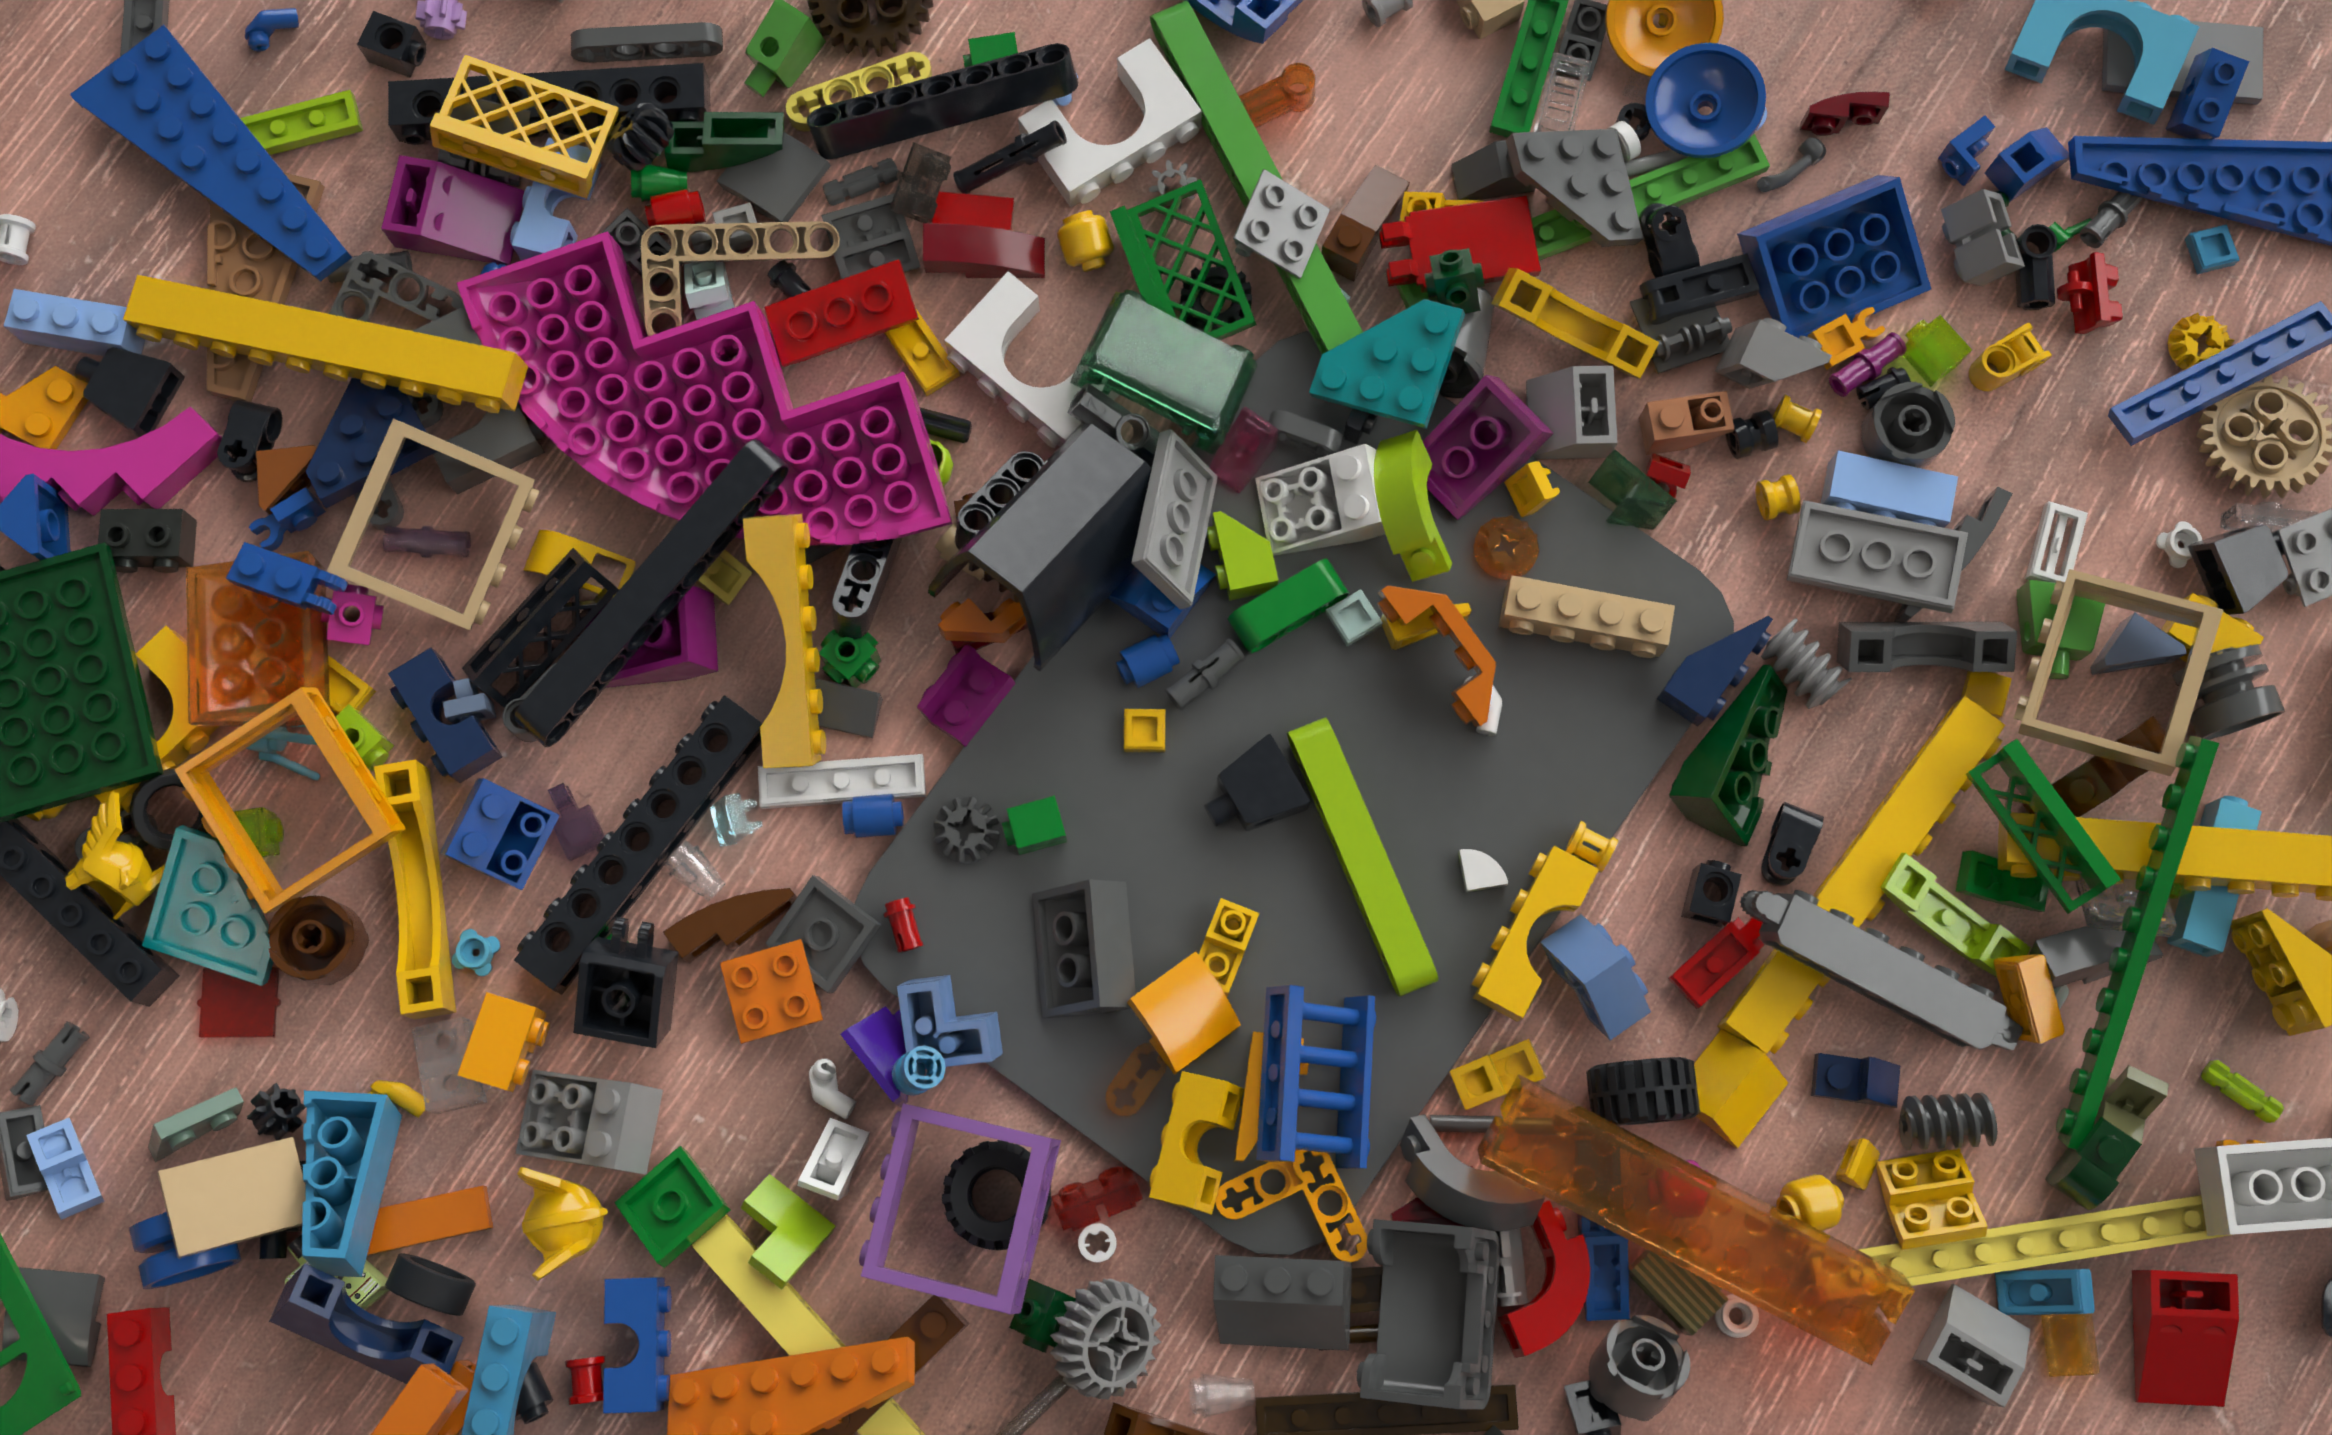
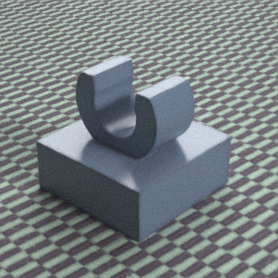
[443,678,496,724]

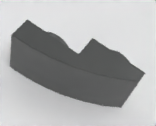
[1553,0,1607,82]
[602,208,684,289]

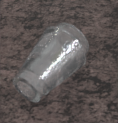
[663,840,726,902]
[1189,1373,1255,1418]

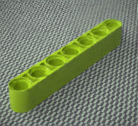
[1287,717,1439,997]

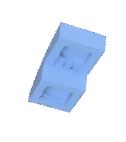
[26,1118,104,1220]

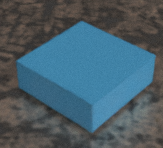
[2185,224,2240,275]

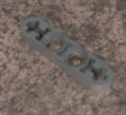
[571,22,723,63]

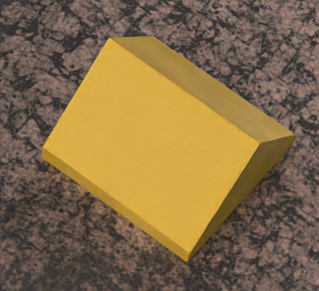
[1694,1029,1788,1149]

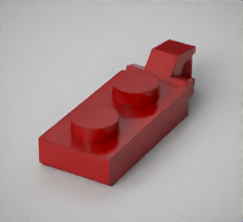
[1668,917,1764,1009]

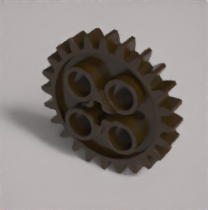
[807,0,934,57]

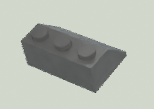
[1032,879,1136,1018]
[1213,1255,1352,1351]

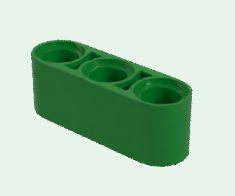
[1227,559,1350,654]

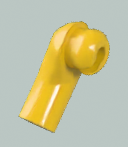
[367,1080,431,1118]

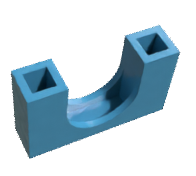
[461,1305,556,1435]

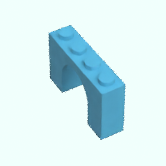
[2005,0,2200,125]

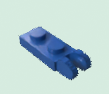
[226,542,348,615]

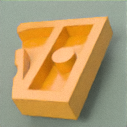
[0,366,88,450]

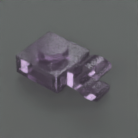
[548,783,605,861]

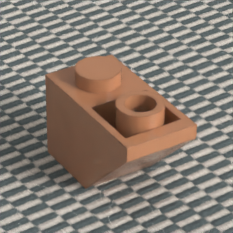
[1639,391,1735,455]

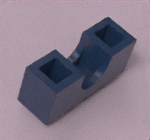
[388,647,503,783]

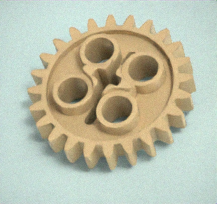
[2196,375,2332,499]

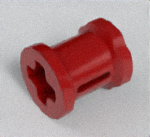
[565,1356,605,1405]

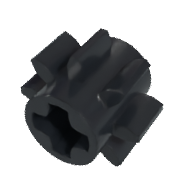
[247,1083,306,1141]

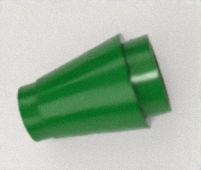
[631,164,687,202]

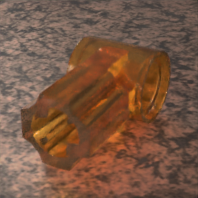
[1239,63,1316,128]

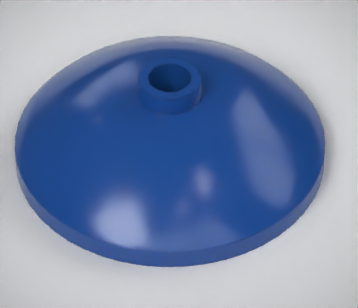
[1645,43,1766,158]

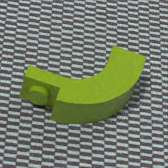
[1374,430,1452,582]

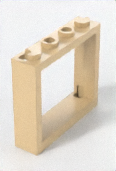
[327,418,539,630]
[2013,569,2223,777]

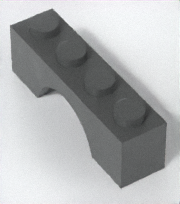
[1836,622,2017,672]

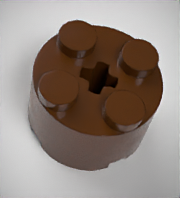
[268,895,369,985]

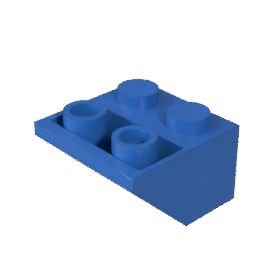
[439,778,560,890]

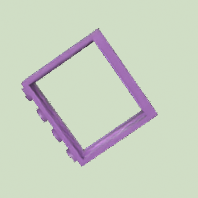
[859,1103,1061,1314]

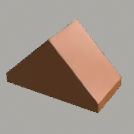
[256,445,317,515]

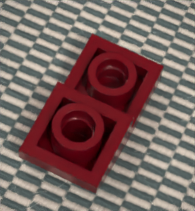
[1800,91,1890,136]

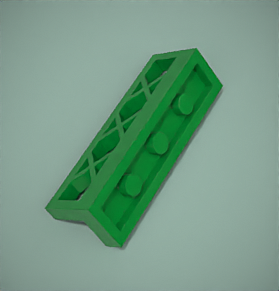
[1966,739,2121,914]

